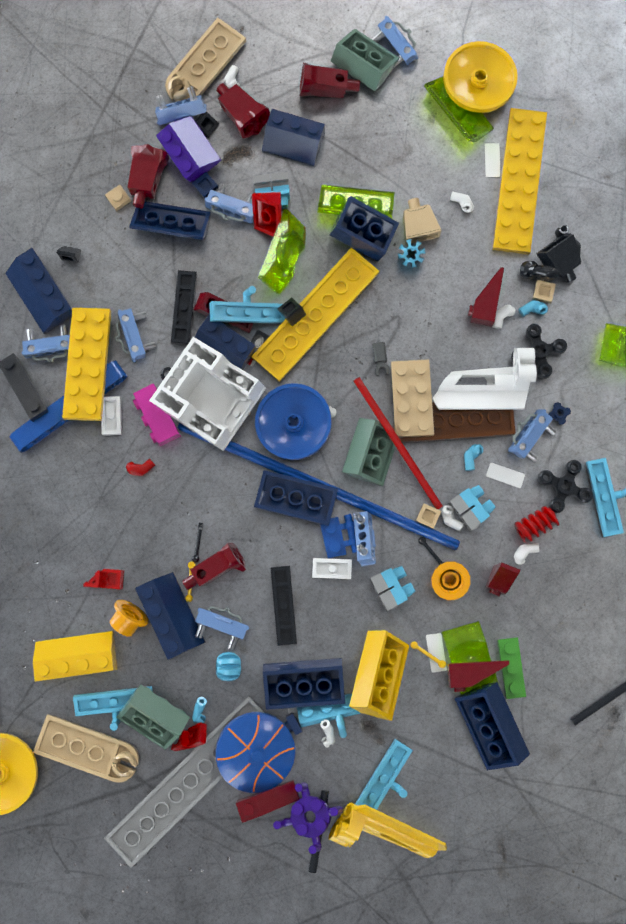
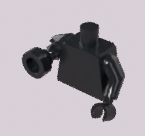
[520,225,581,283]

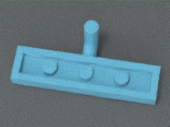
[209,286,285,324]
[585,458,626,537]
[73,686,153,731]
[297,693,360,738]
[355,739,413,810]

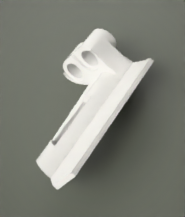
[432,348,537,410]

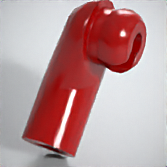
[126,458,155,476]

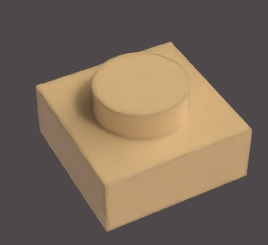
[105,185,131,212]
[532,280,556,304]
[416,503,441,529]

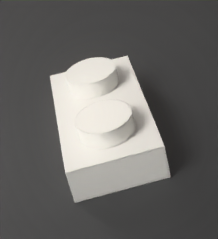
[101,396,122,436]
[312,558,352,579]

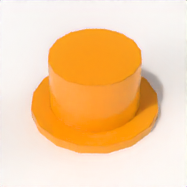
[431,561,470,600]
[110,599,149,637]

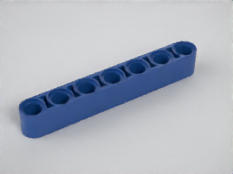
[9,360,127,453]

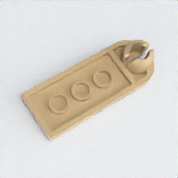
[165,17,246,102]
[33,714,139,783]

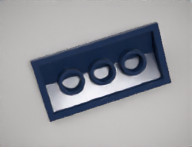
[129,201,211,240]
[254,470,338,526]

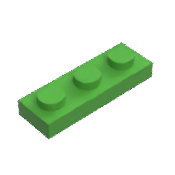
[498,637,526,699]

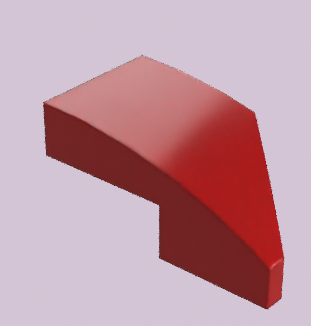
[83,569,125,590]
[171,722,207,751]

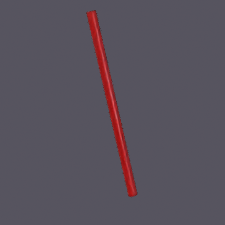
[353,377,443,509]

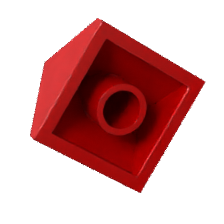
[252,192,283,239]

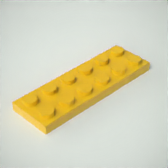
[62,308,111,421]

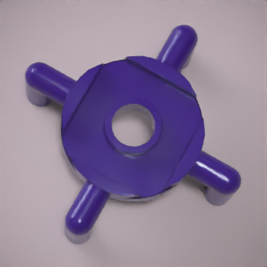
[273,782,343,854]

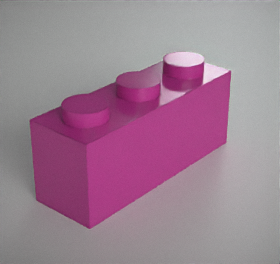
[133,383,181,446]

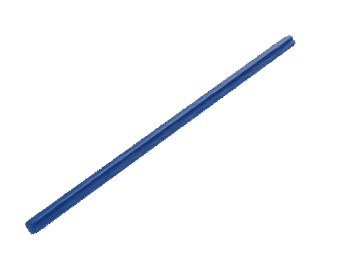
[178,422,460,550]

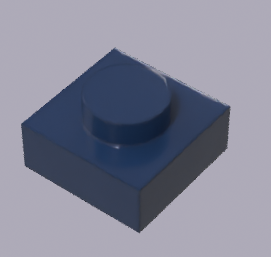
[192,172,218,199]
[284,712,303,735]

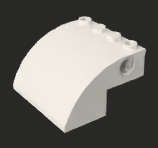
[149,337,266,451]

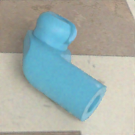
[518,300,548,317]
[464,444,484,471]
[192,697,207,724]

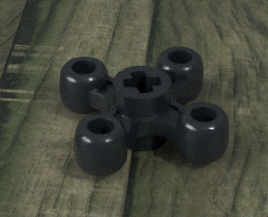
[511,324,567,379]
[538,460,593,514]

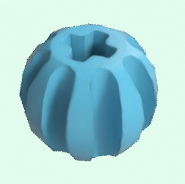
[398,239,426,268]
[216,652,241,682]

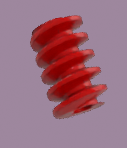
[514,506,559,543]

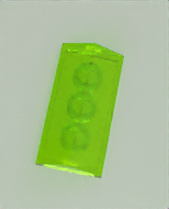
[424,76,494,142]
[317,185,395,218]

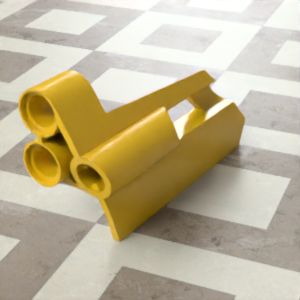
[328,802,447,858]

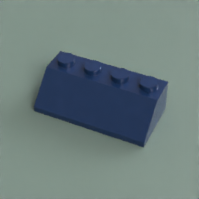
[5,248,72,334]
[135,572,206,660]
[263,658,345,710]
[455,682,530,771]

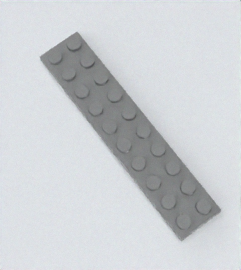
[104,696,265,868]

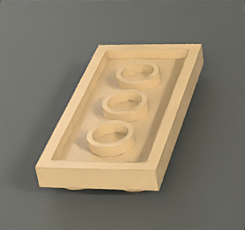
[391,359,434,438]

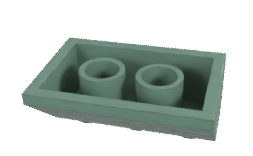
[331,29,399,91]
[342,418,395,486]
[116,684,190,750]

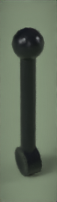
[192,522,203,563]
[418,537,445,564]

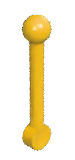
[185,561,196,602]
[410,641,446,668]

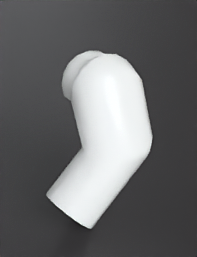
[450,191,474,213]
[441,505,464,532]
[514,543,539,565]

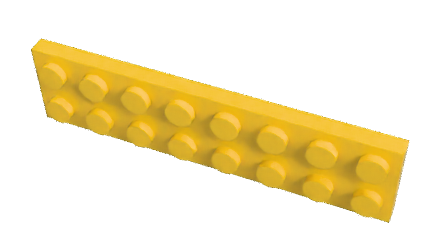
[492,108,547,254]
[251,247,380,382]

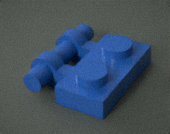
[320,514,357,559]

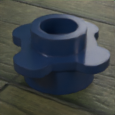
[548,402,571,425]

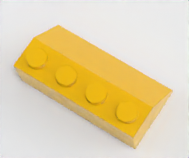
[349,630,409,721]
[33,631,118,682]

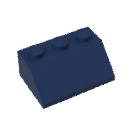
[262,109,325,166]
[329,196,399,261]
[195,314,257,370]

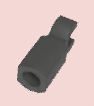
[372,342,390,376]

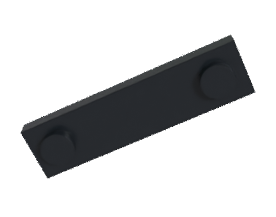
[170,270,197,346]
[0,353,49,422]
[271,566,297,646]

